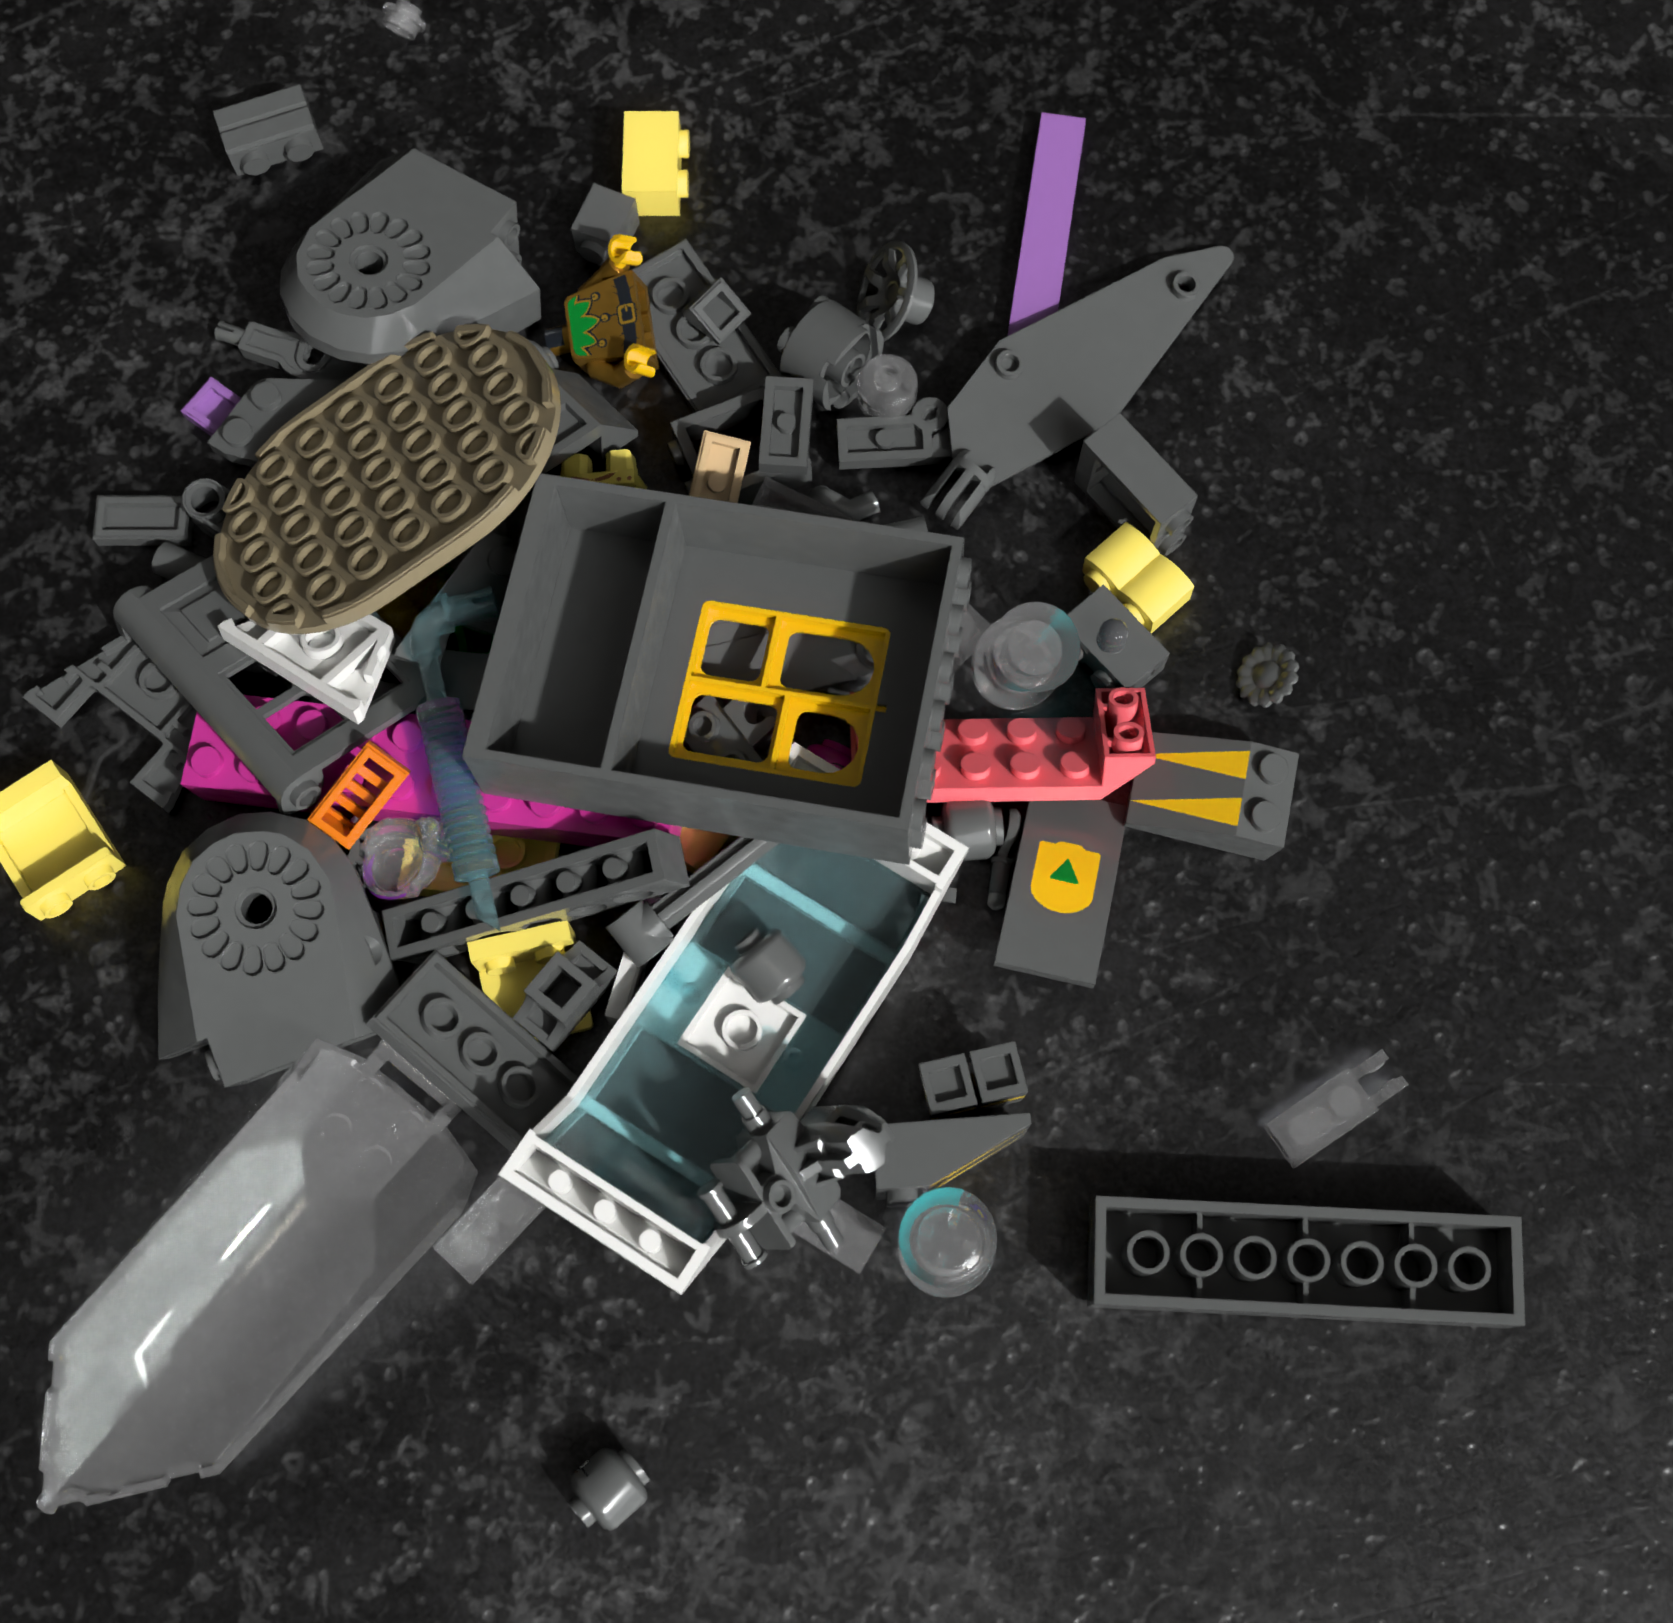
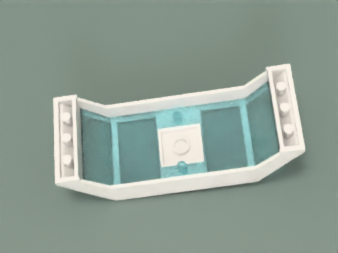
[499,742,969,1295]

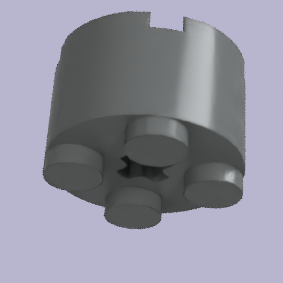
[777,295,884,411]

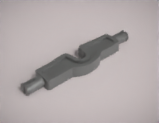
[215,321,369,380]

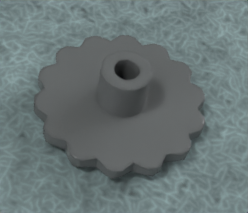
[1235,642,1299,708]

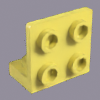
[467,921,593,1041]

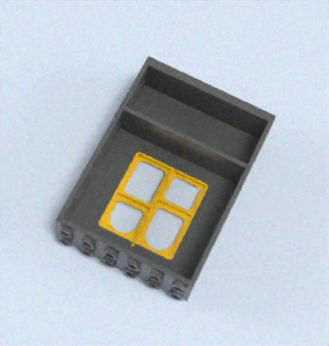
[462,473,972,865]

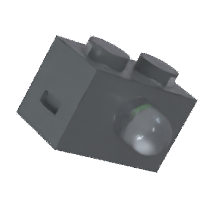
[1067,584,1170,688]

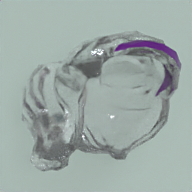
[362,816,460,900]

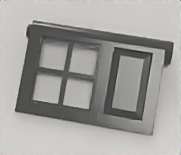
[113,555,447,816]

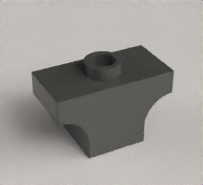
[513,940,618,1053]

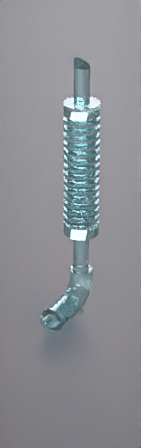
[409,585,501,932]

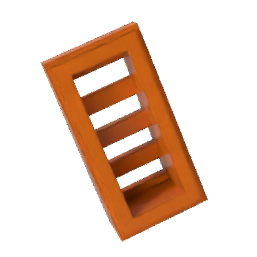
[307,740,411,850]

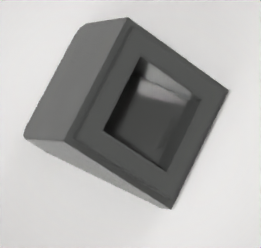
[680,278,751,345]

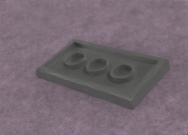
[631,239,781,413]
[366,950,579,1154]

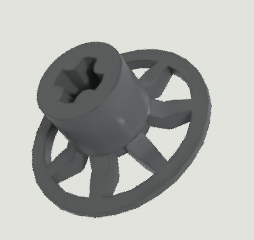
[856,240,934,341]

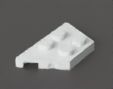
[218,614,396,724]

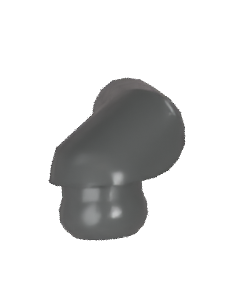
[808,485,880,521]

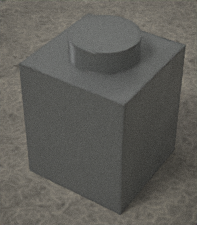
[571,183,640,264]

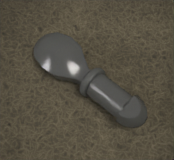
[987,808,1022,910]

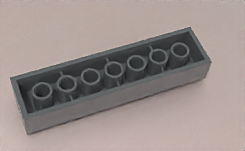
[1087,1196,1525,1328]

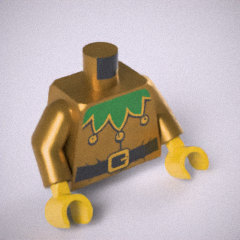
[545,234,659,388]

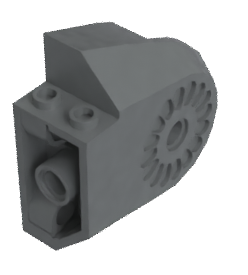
[280,148,541,364]
[158,812,405,1088]

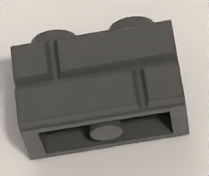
[213,84,324,176]

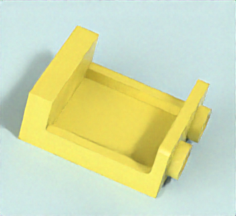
[0,760,126,921]

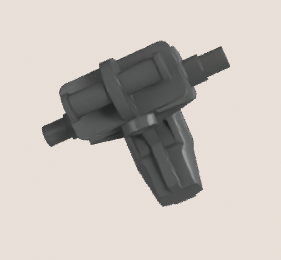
[697,1087,895,1270]

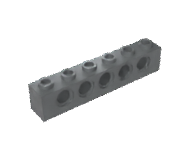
[382,829,690,964]

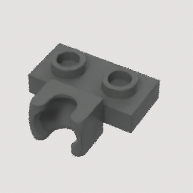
[685,696,776,762]

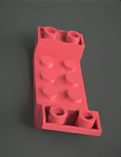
[850,687,1156,803]

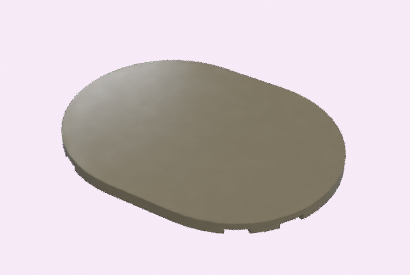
[213,324,561,634]

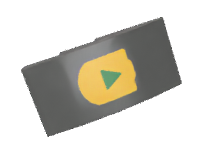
[993,800,1127,988]

